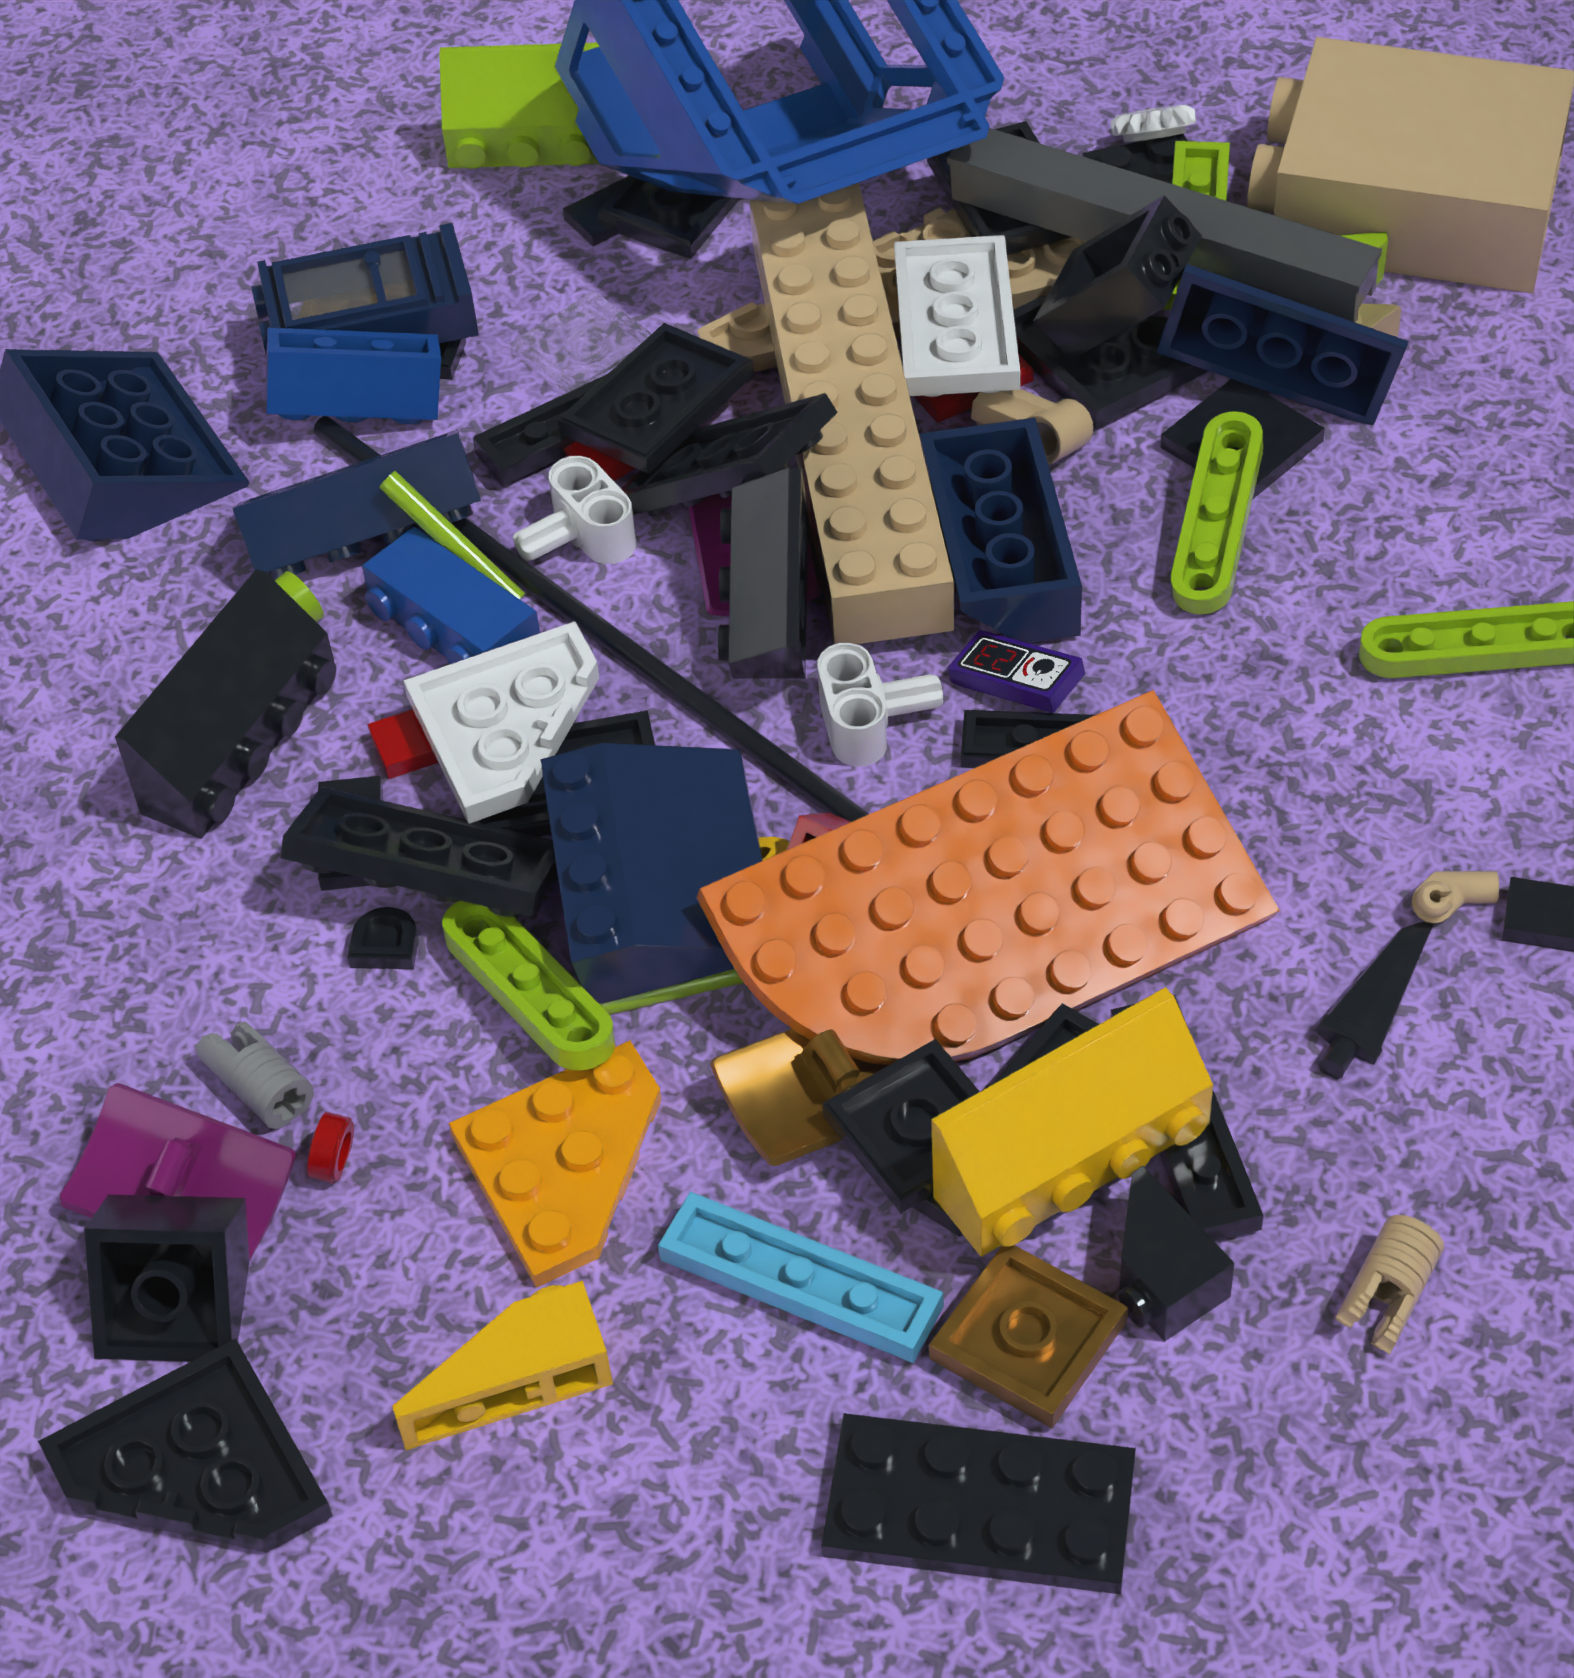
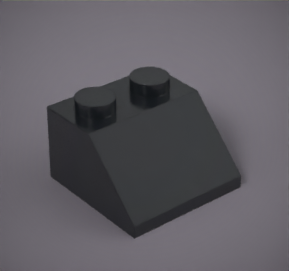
[84,1195,249,1361]

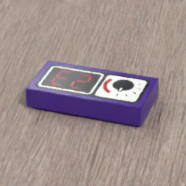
[947,630,1085,713]

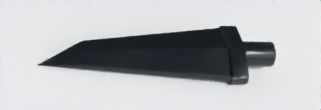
[1315,921,1434,1079]

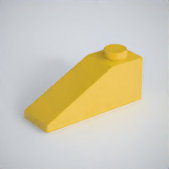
[392,1280,613,1451]

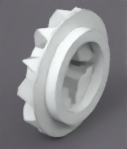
[1110,105,1196,142]

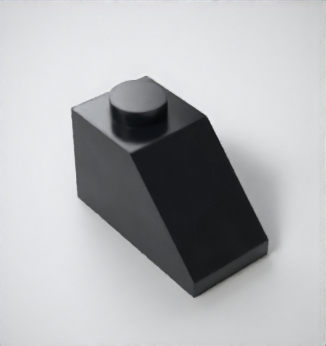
[1118,1166,1235,1342]

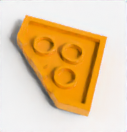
[448,1040,662,1288]

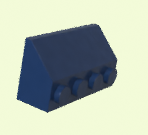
[1156,264,1409,425]
[919,418,1082,643]
[232,429,481,580]

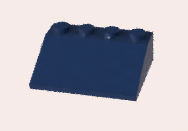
[0,349,249,542]
[540,743,763,1004]

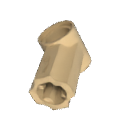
[971,389,1093,465]

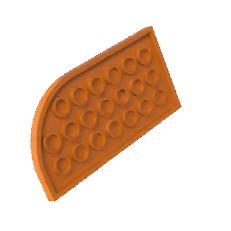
[696,690,1280,1066]

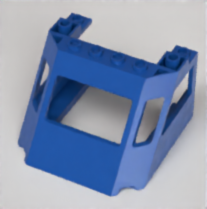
[555,0,1005,204]

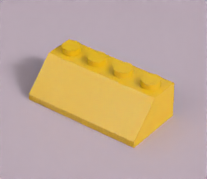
[931,987,1213,1257]

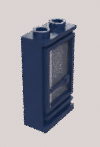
[251,223,479,355]

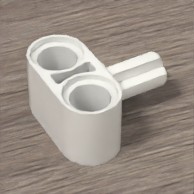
[513,456,636,564]
[818,643,943,767]

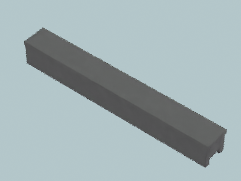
[947,128,1382,323]

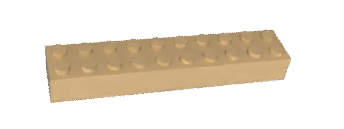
[749,183,954,645]

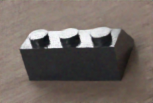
[718,468,808,679]

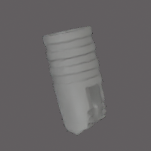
[194,1021,313,1129]

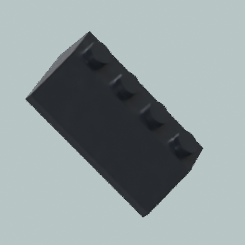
[115,569,337,839]

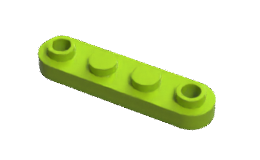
[1171,411,1263,615]
[1359,601,1574,678]
[442,901,615,1070]

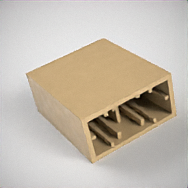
[1247,37,1574,293]

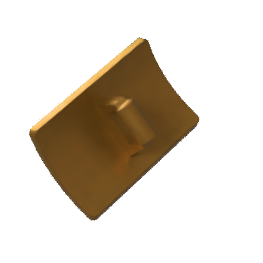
[710,1029,887,1166]

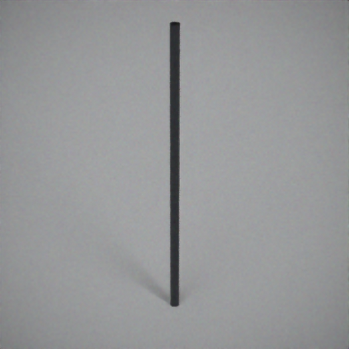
[314,416,869,822]

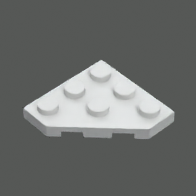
[404,621,599,824]

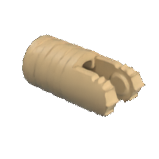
[1335,1215,1444,1354]

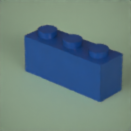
[266,328,441,424]
[362,527,540,664]

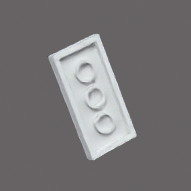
[894,235,1020,397]

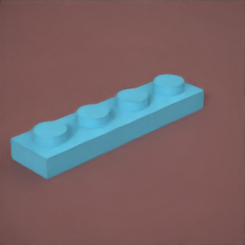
[658,1191,944,1363]

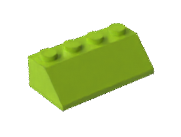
[439,42,599,169]

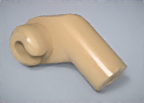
[1411,871,1499,924]

